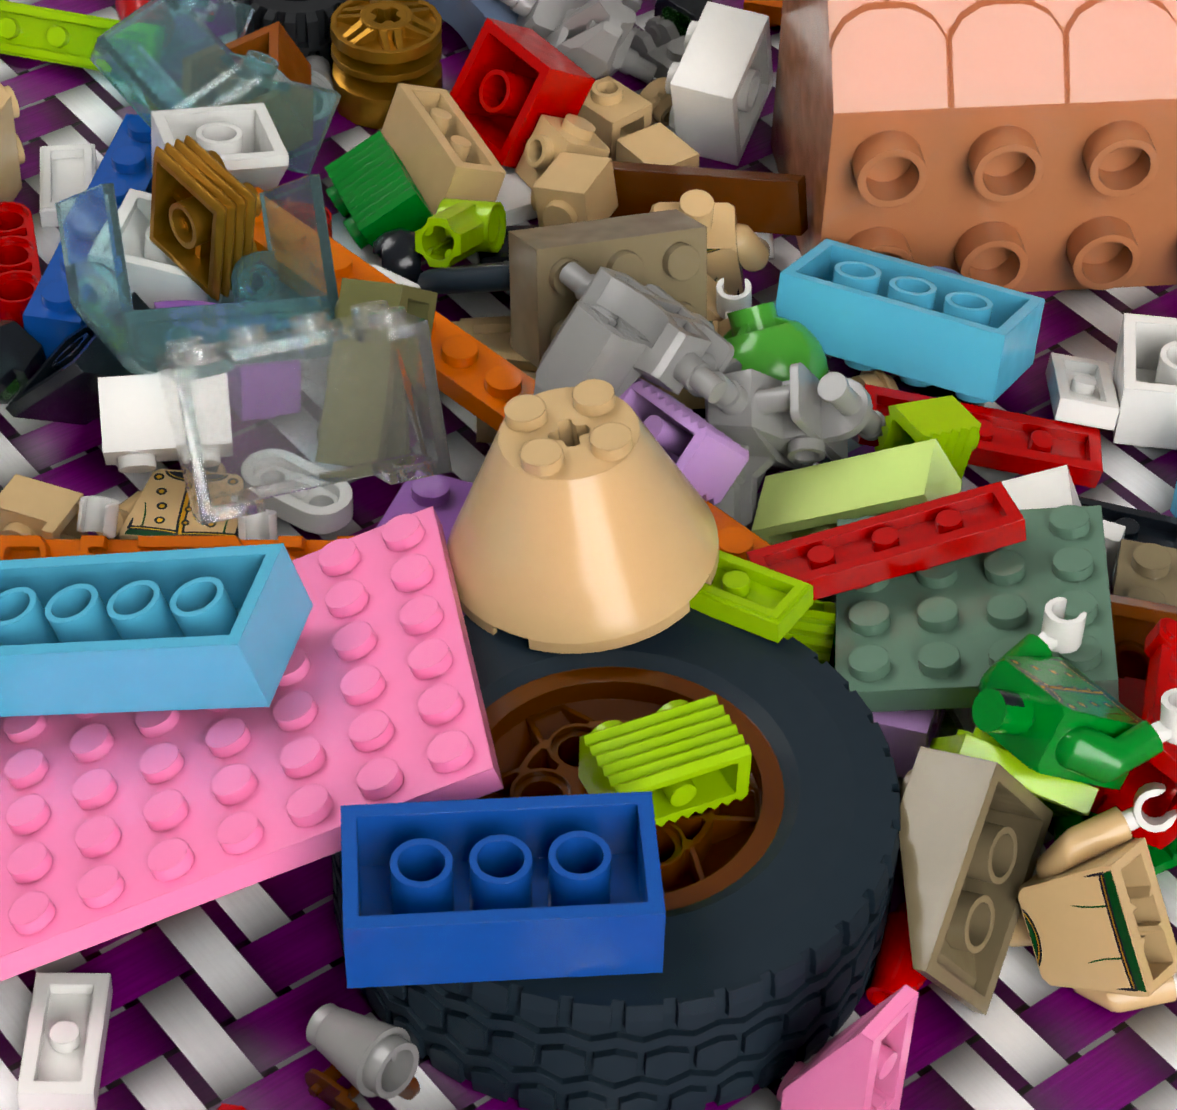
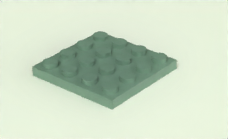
[835,505,1119,712]

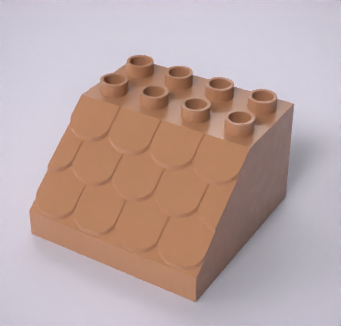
[771,0,1177,292]

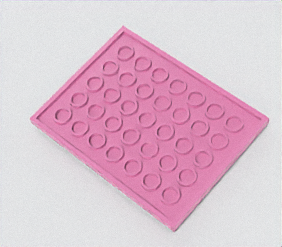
[0,506,504,982]

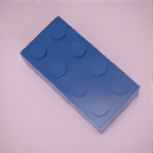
[341,791,666,988]

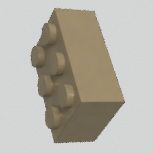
[508,209,707,368]

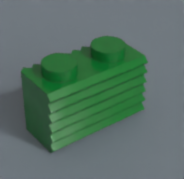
[324,130,433,256]

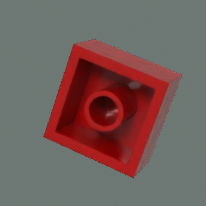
[450,17,595,168]

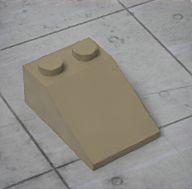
[899,746,1054,1015]

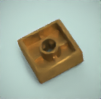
[149,135,262,301]

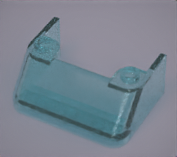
[90,0,341,175]
[55,174,339,375]

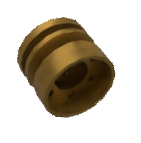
[330,0,442,129]

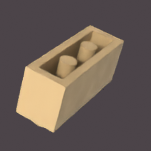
[381,83,506,215]

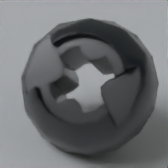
[373,228,423,284]

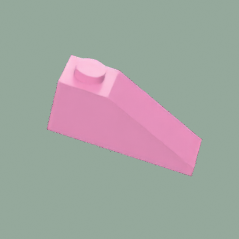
[776,984,919,1110]

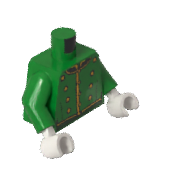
[972,597,1177,790]

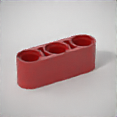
[0,202,41,329]

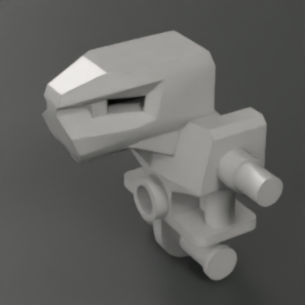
[499,0,657,84]
[533,262,742,403]
[705,362,886,531]

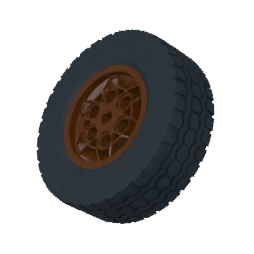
[331,608,901,1110]

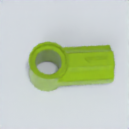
[415,198,506,268]

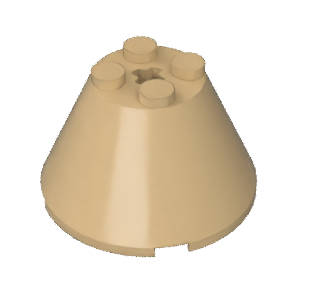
[447,379,719,654]

